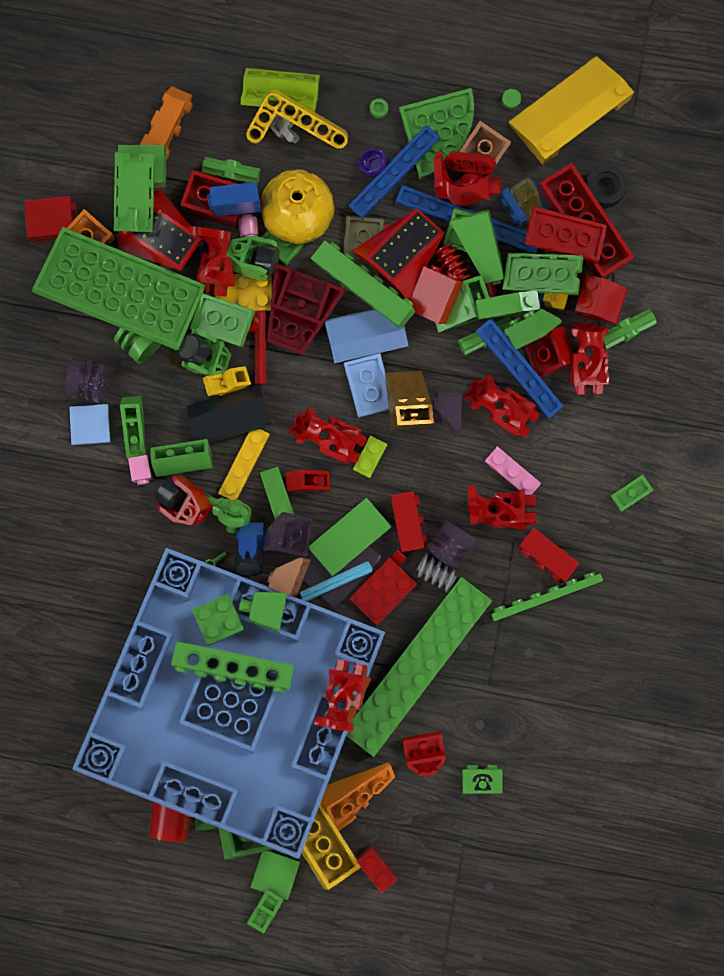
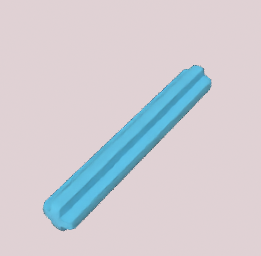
[300,562,372,602]

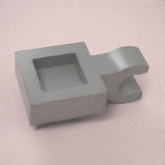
[269,113,300,144]

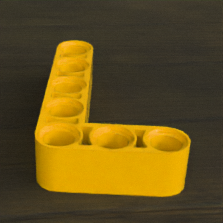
[247,90,348,149]

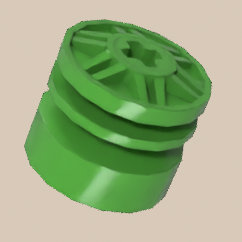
[114,328,161,364]

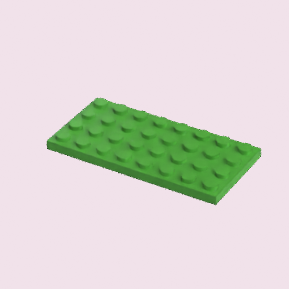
[32,227,206,350]

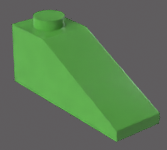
[476,290,540,320]
[120,396,146,459]
[260,467,296,527]

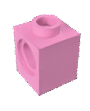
[128,455,153,485]

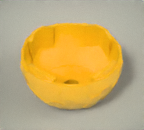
[261,170,334,245]

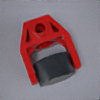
[156,474,212,525]

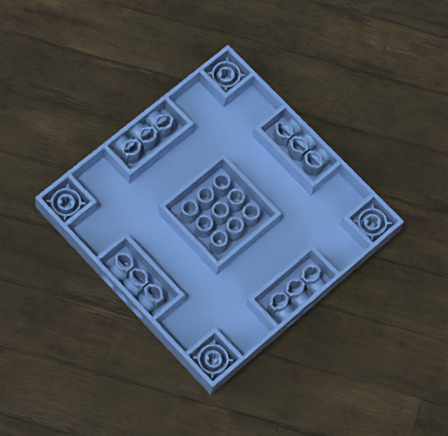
[72,548,385,859]

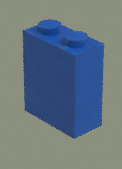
[207,182,261,217]

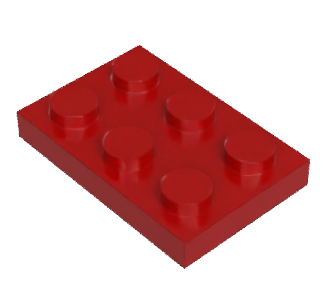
[349,557,417,625]

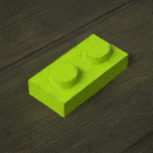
[353,436,387,479]

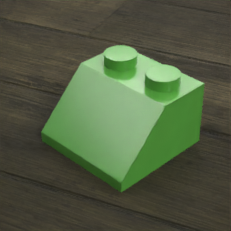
[504,309,562,350]

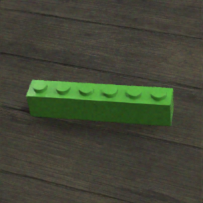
[311,241,415,329]

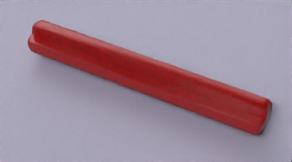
[255,310,266,385]

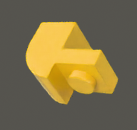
[203,366,251,396]

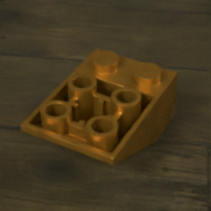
[385,371,434,429]

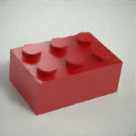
[180,170,241,228]

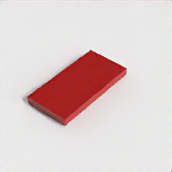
[524,206,607,263]

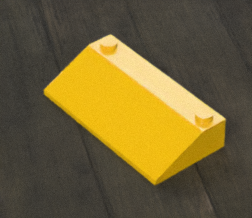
[508,56,634,166]

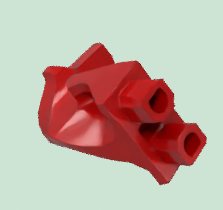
[433,151,502,205]
[189,226,235,297]
[569,322,609,395]
[461,375,539,437]
[288,407,367,463]
[468,485,536,530]
[314,659,371,732]

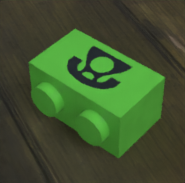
[462,765,503,794]

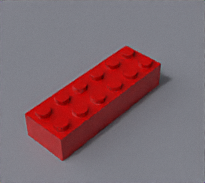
[538,163,634,278]

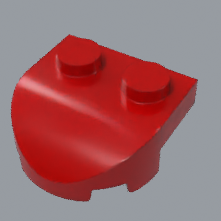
[402,731,445,776]

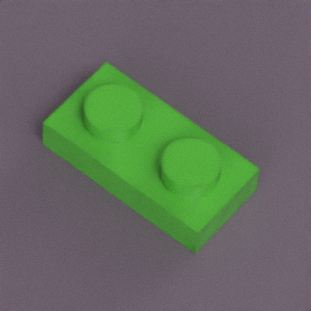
[610,475,653,512]

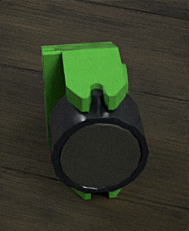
[227,236,280,280]
[177,329,231,376]

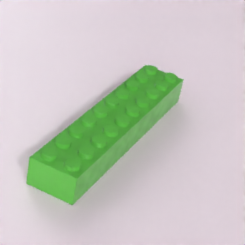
[346,577,492,757]

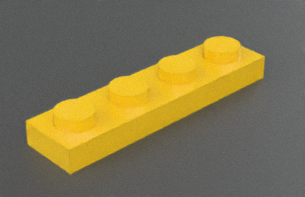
[218,429,270,500]

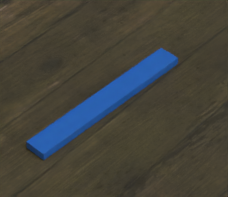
[395,185,538,254]

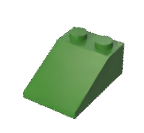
[219,828,273,860]

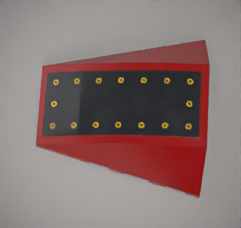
[118,189,202,271]
[351,208,445,300]

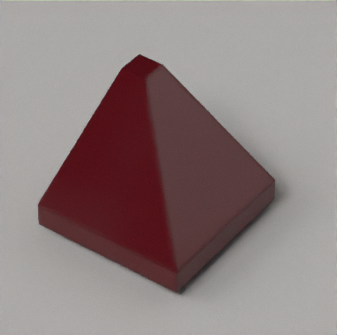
[486,283,498,298]

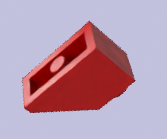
[286,470,330,492]

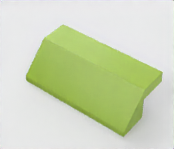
[241,68,320,112]

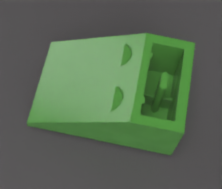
[435,275,489,333]

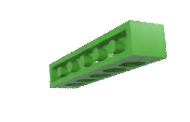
[171,641,294,693]

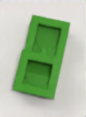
[247,889,284,934]

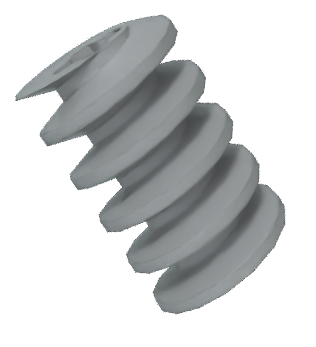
[416,554,459,593]

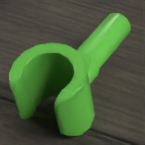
[205,551,227,566]

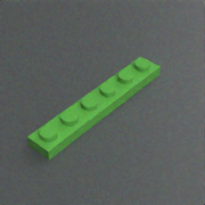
[490,572,603,622]

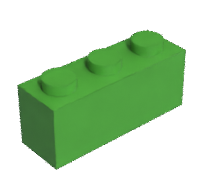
[151,439,213,477]

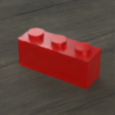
[391,491,427,553]
[518,528,580,583]

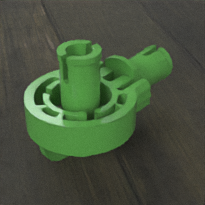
[205,493,251,533]

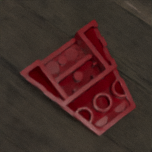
[267,263,346,355]

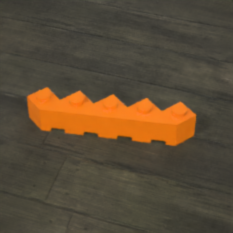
[117,86,193,198]

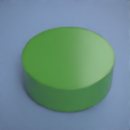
[502,89,521,109]
[370,99,388,119]

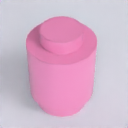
[238,214,259,238]

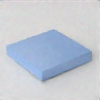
[70,404,111,445]

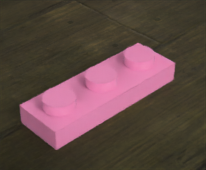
[485,446,541,495]

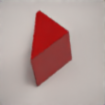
[390,550,407,566]

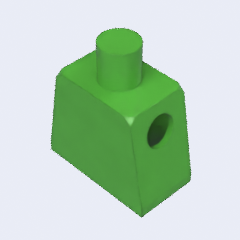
[239,592,287,633]

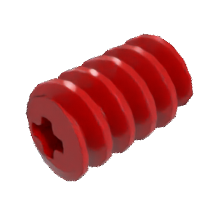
[434,244,471,281]

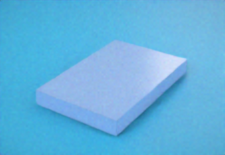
[344,353,389,418]

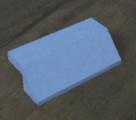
[325,309,408,363]

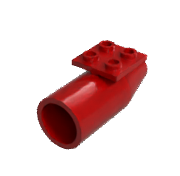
[148,802,191,842]

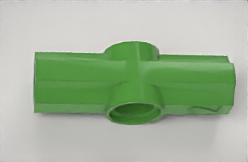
[202,157,261,185]
[604,309,657,350]
[458,316,512,356]

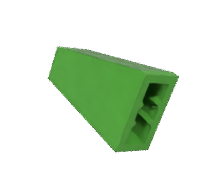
[451,210,505,285]

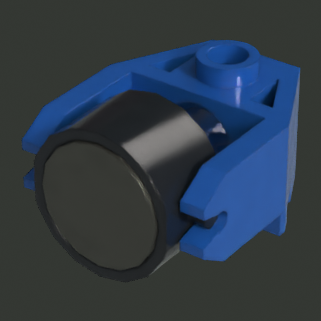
[234,523,265,576]

